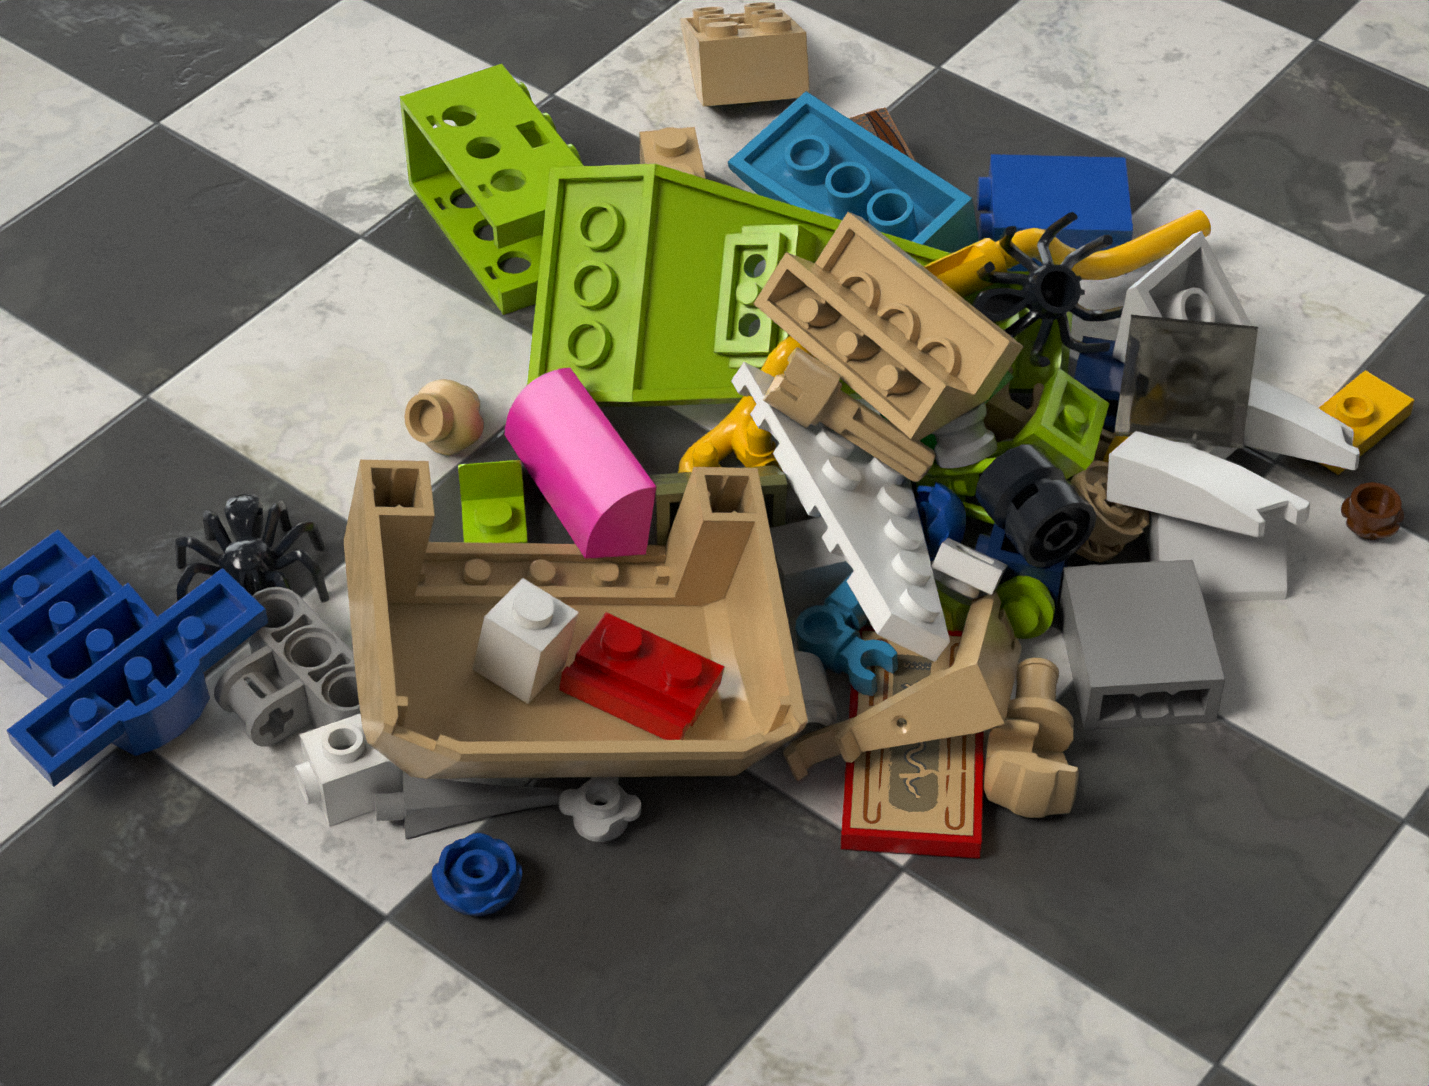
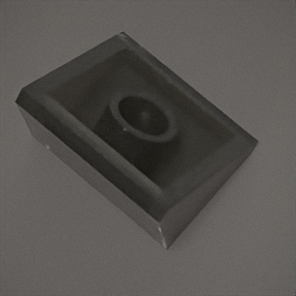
[1115,315,1258,449]

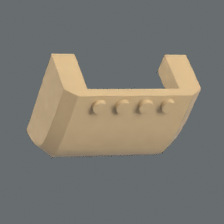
[344,459,808,779]

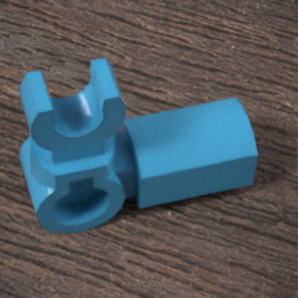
[795,571,898,696]

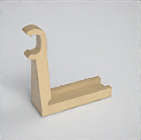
[783,591,1022,781]

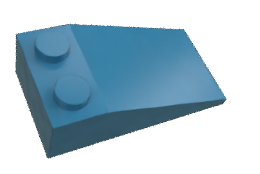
[728,91,979,253]

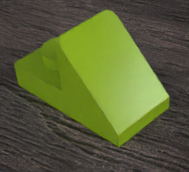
[1008,368,1109,479]
[458,460,528,543]

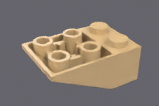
[680,2,810,107]

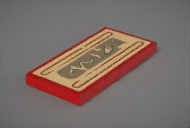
[841,625,984,858]

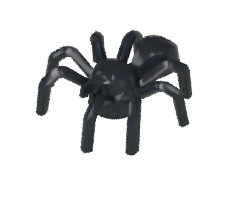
[972,212,1123,367]
[175,494,329,603]

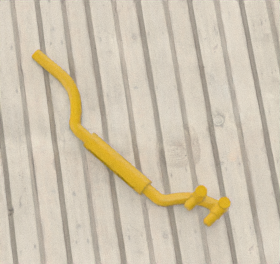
[678,210,1211,473]

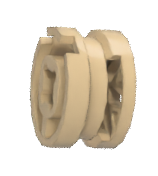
[1071,460,1149,562]

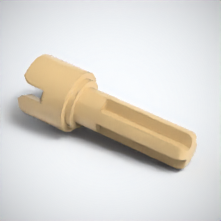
[763,347,936,482]

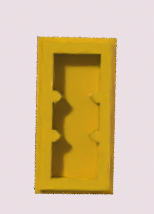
[1318,370,1414,475]

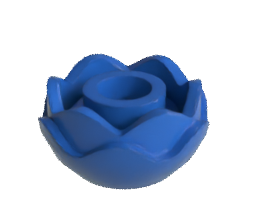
[915,482,966,561]
[432,833,522,916]

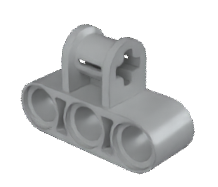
[214,587,360,747]

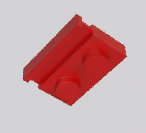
[559,612,725,740]

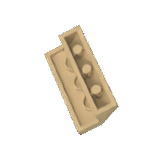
[753,212,1024,441]

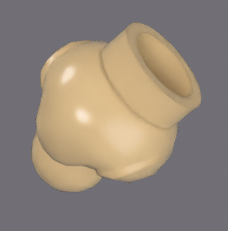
[404,379,484,455]

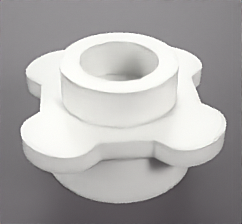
[559,777,641,842]

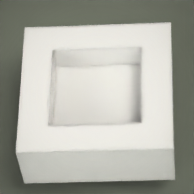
[931,538,1007,598]

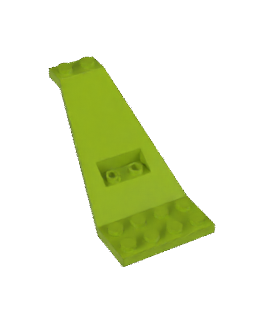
[527,164,1073,407]

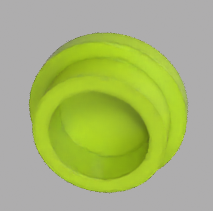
[994,576,1055,639]

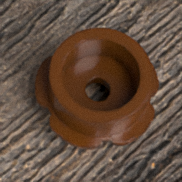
[1341,482,1404,540]

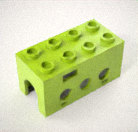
[399,64,583,315]

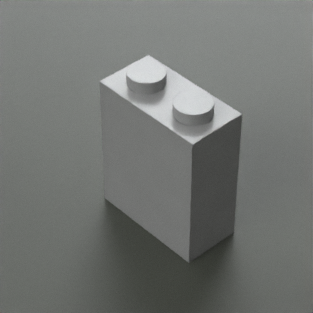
[1058,560,1225,730]

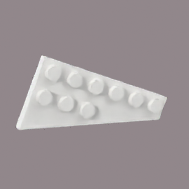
[731,362,950,662]

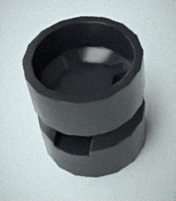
[976,444,1097,567]

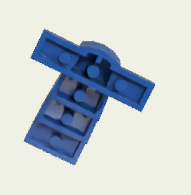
[0,529,268,787]

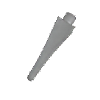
[375,772,564,839]

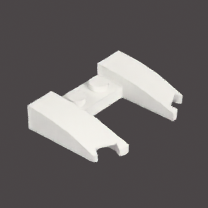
[1106,369,1360,537]

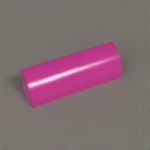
[504,368,656,559]

